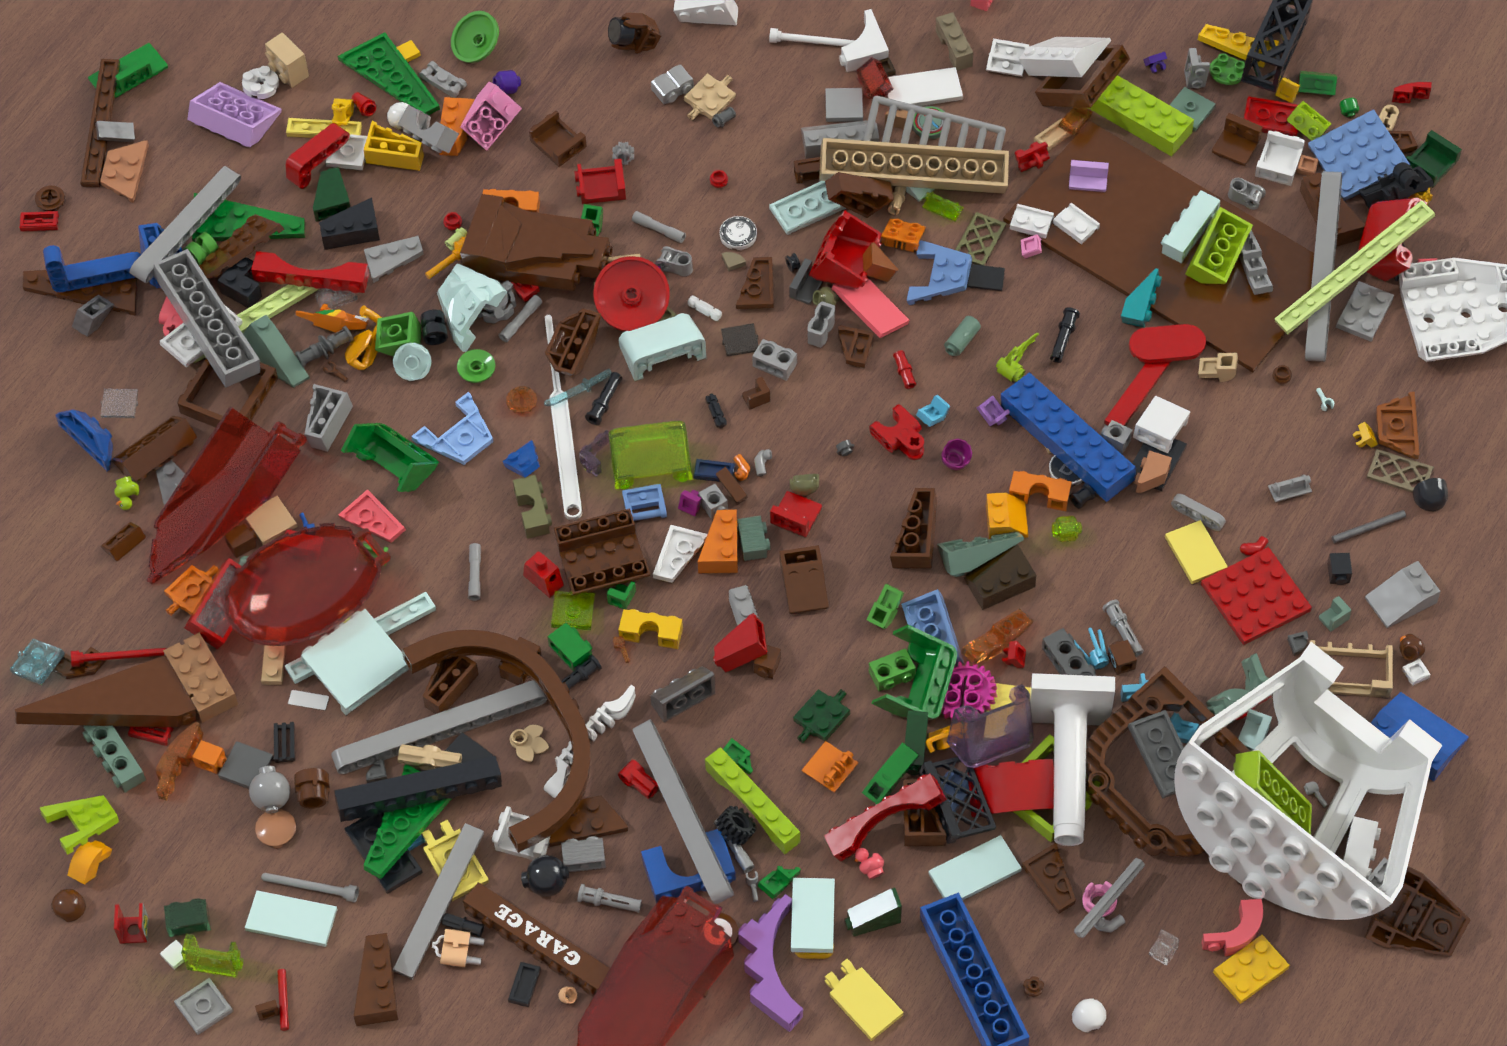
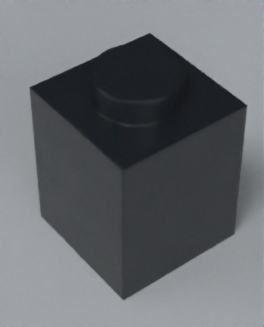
[1327,553,1352,585]

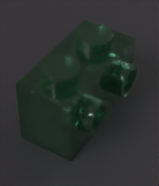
[164,898,211,937]

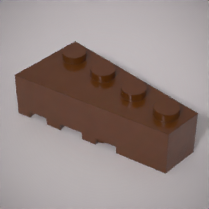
[1300,173,1365,247]
[890,488,937,568]

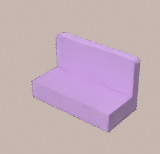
[1069,160,1109,192]

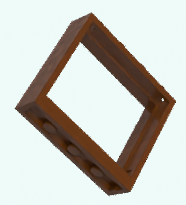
[1035,44,1130,108]
[177,358,278,438]

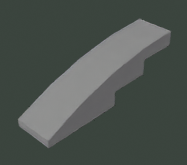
[1239,230,1273,295]

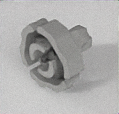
[478,281,516,323]

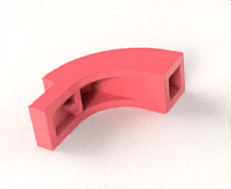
[1201,899,1263,956]

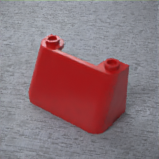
[1358,198,1427,282]
[809,210,882,289]

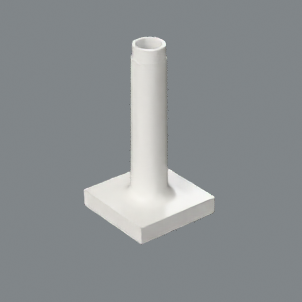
[1028,673,1115,846]

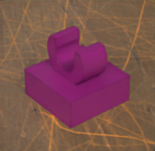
[678,490,701,516]

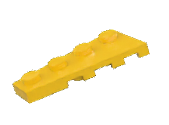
[1197,24,1279,68]

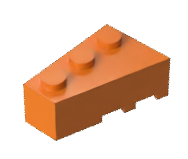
[439,97,475,156]
[698,510,738,574]

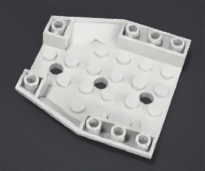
[1399,258,1507,362]

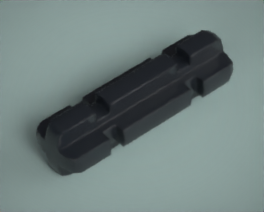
[705,393,727,429]

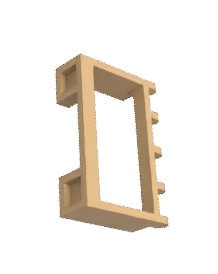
[1309,640,1393,698]

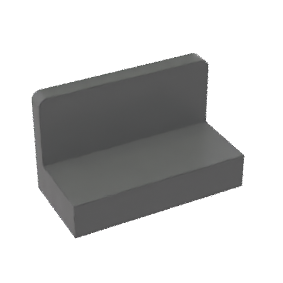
[789,258,823,305]

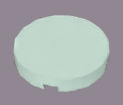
[393,343,432,381]

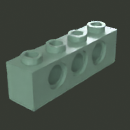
[82,725,146,792]

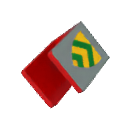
[114,903,149,944]

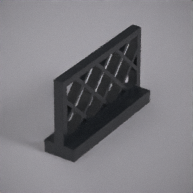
[920,754,996,844]

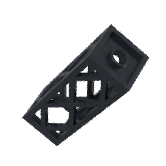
[1241,0,1313,93]

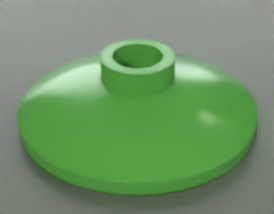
[457,349,495,383]

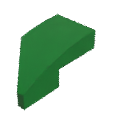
[723,738,753,775]
[758,866,801,899]

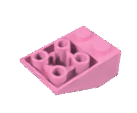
[460,82,522,151]

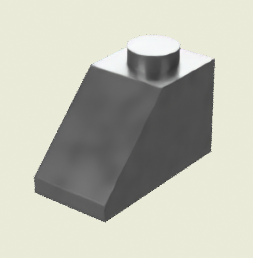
[72,295,114,337]

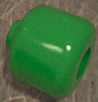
[1339,98,1359,118]

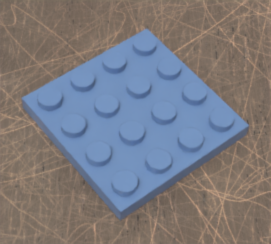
[1308,109,1410,201]

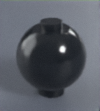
[521,855,569,897]

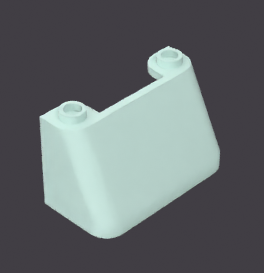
[619,313,706,381]

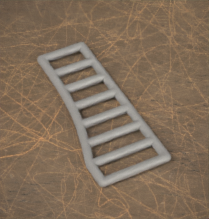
[863,96,1006,150]

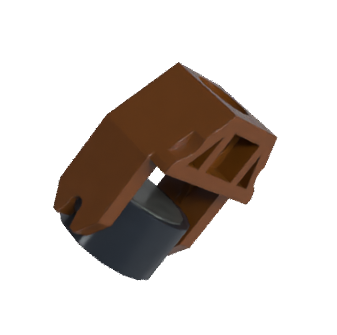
[608,13,661,54]

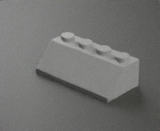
[801,120,879,159]

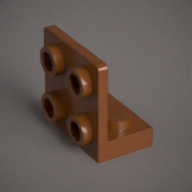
[1212,113,1263,166]

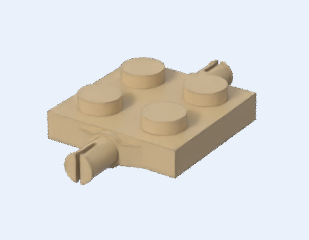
[684,73,736,120]

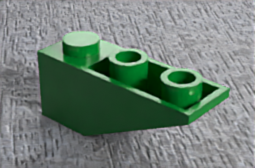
[862,742,919,804]

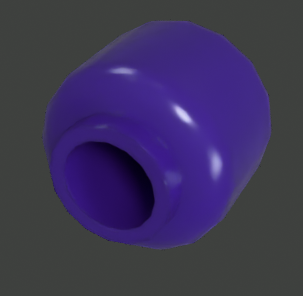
[493,70,521,94]

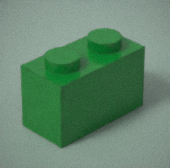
[547,623,593,671]

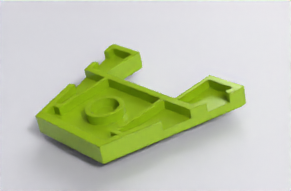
[40,795,119,855]

